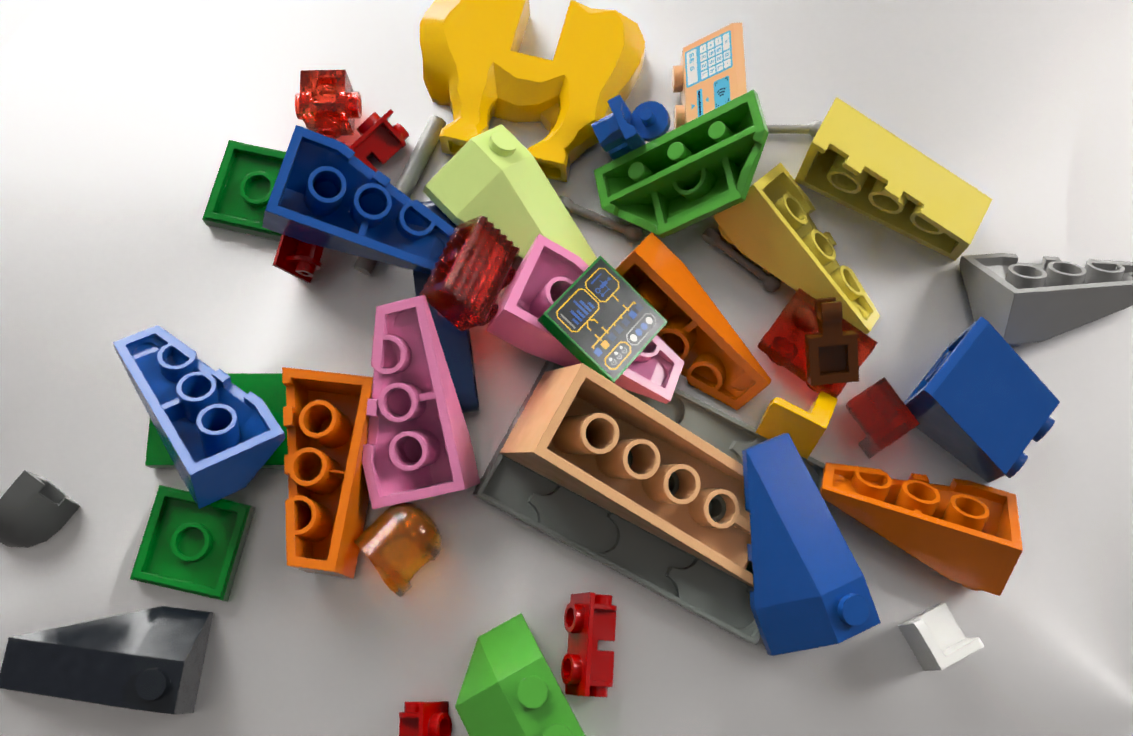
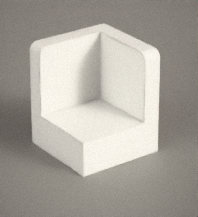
[898,602,984,671]

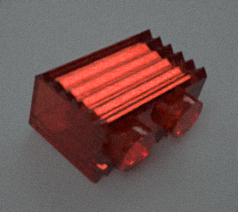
[419,216,520,331]

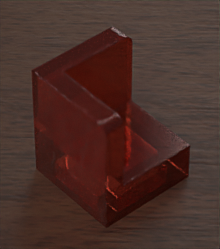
[846,377,920,459]

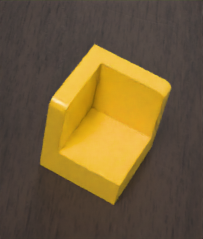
[755,391,838,459]

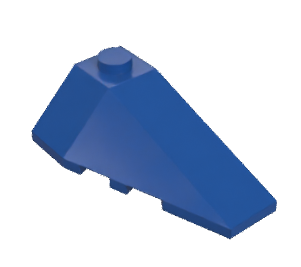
[262,125,462,279]

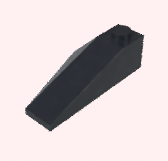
[0,606,213,714]

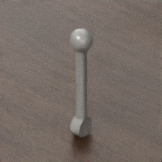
[767,120,822,137]
[559,196,643,242]
[701,228,781,292]

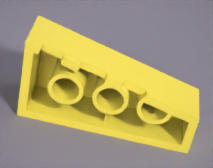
[795,97,992,261]

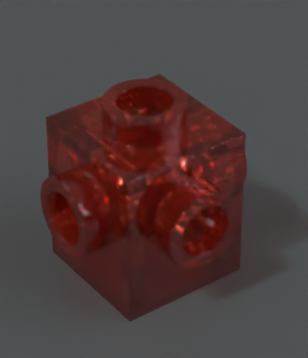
[295,69,362,139]

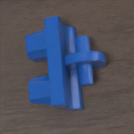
[591,94,671,160]

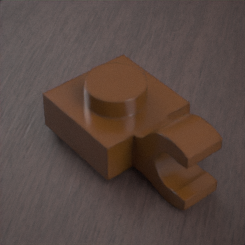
[805,297,859,386]

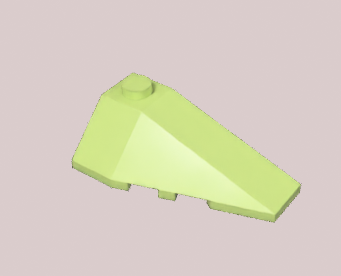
[423,124,597,266]

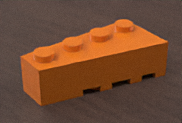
[282,367,373,579]

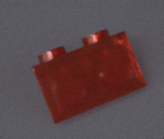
[757,288,878,398]

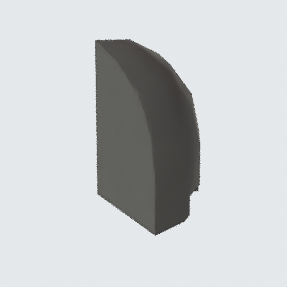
[0,470,80,548]

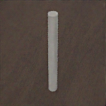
[354,115,446,275]

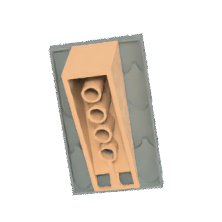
[473,360,826,645]

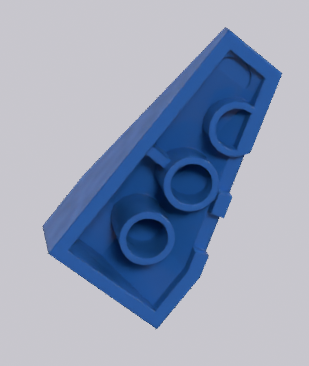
[113,325,285,509]
[742,433,881,656]

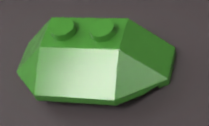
[593,89,769,238]
[455,613,586,736]

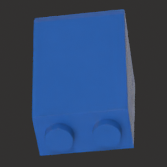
[897,317,1060,483]

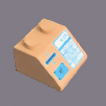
[672,23,747,129]

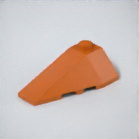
[615,232,772,411]
[820,462,1023,596]

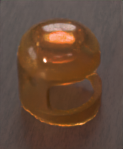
[353,503,443,597]

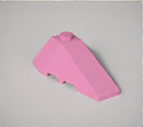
[486,234,685,404]
[362,295,480,509]

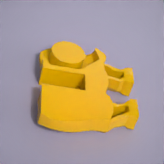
[420,0,645,182]

